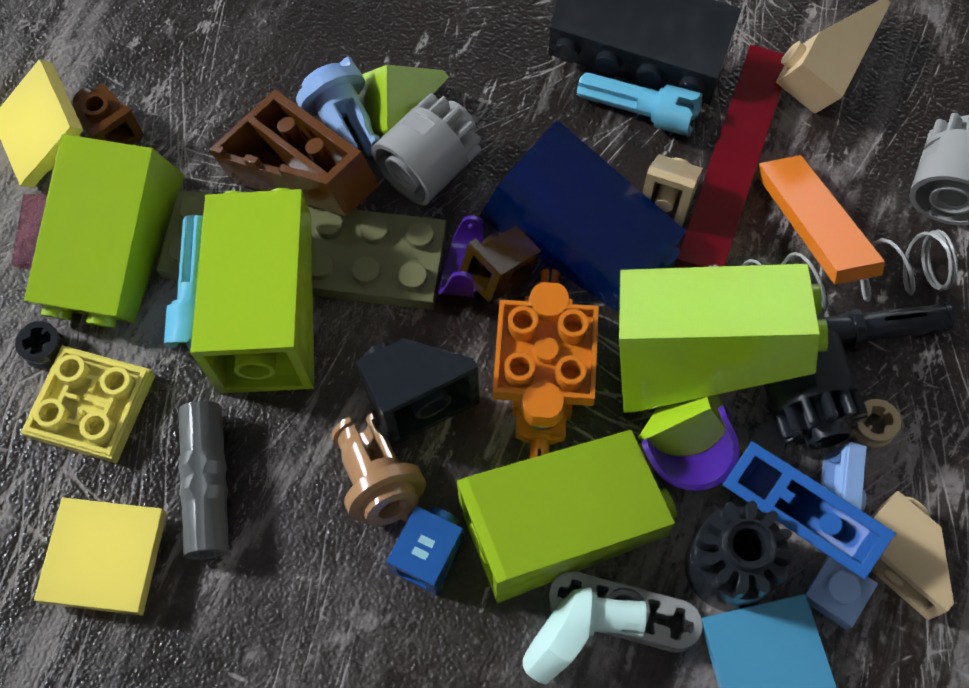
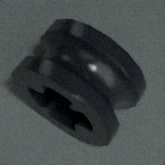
[15,321,67,369]

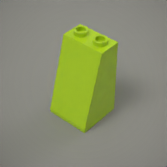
[24,134,185,329]
[190,188,314,394]
[619,264,828,412]
[457,430,677,604]

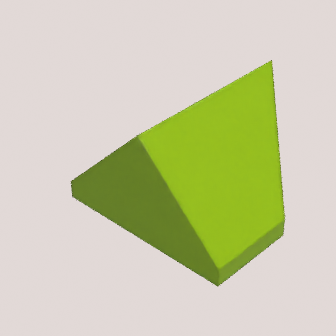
[358,65,449,138]
[638,394,745,461]

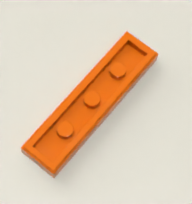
[757,155,885,285]

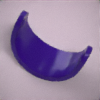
[438,215,484,298]
[642,405,740,491]

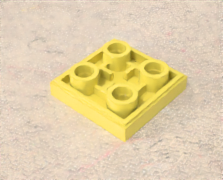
[0,59,84,188]
[20,345,155,464]
[34,497,167,616]

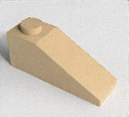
[775,0,891,114]

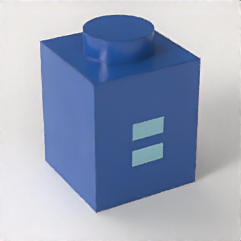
[386,506,465,596]

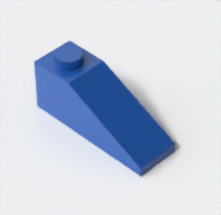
[723,441,896,580]

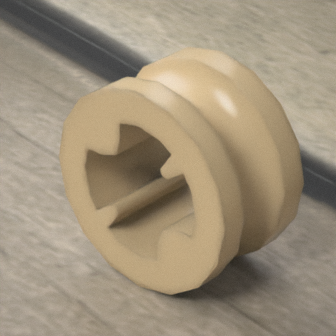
[851,399,901,448]

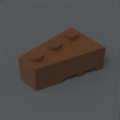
[209,89,379,217]

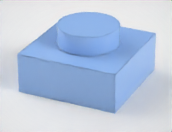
[803,555,878,630]

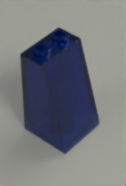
[479,120,687,311]

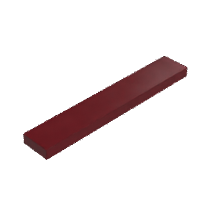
[675,44,785,268]

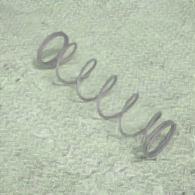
[708,230,958,310]

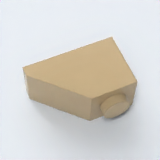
[636,154,703,236]
[871,491,954,620]

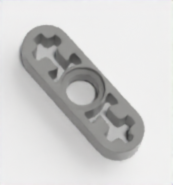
[548,571,703,652]

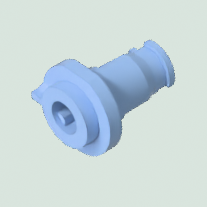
[296,56,381,157]

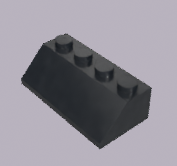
[548,0,742,105]

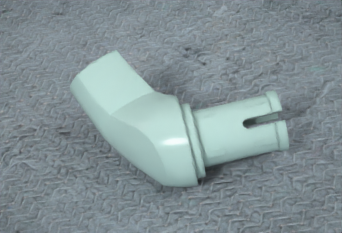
[523,587,647,685]

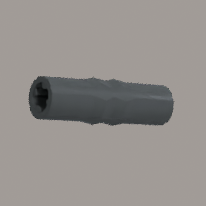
[178,401,229,560]

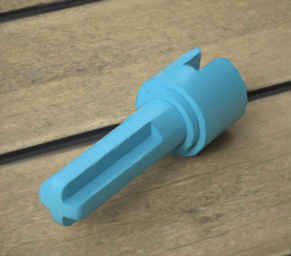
[577,72,702,137]
[164,215,203,350]

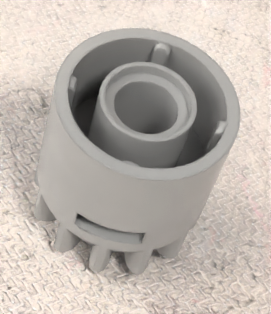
[371,93,482,205]
[909,113,969,225]

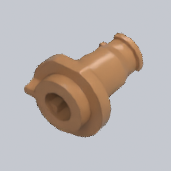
[331,413,426,526]

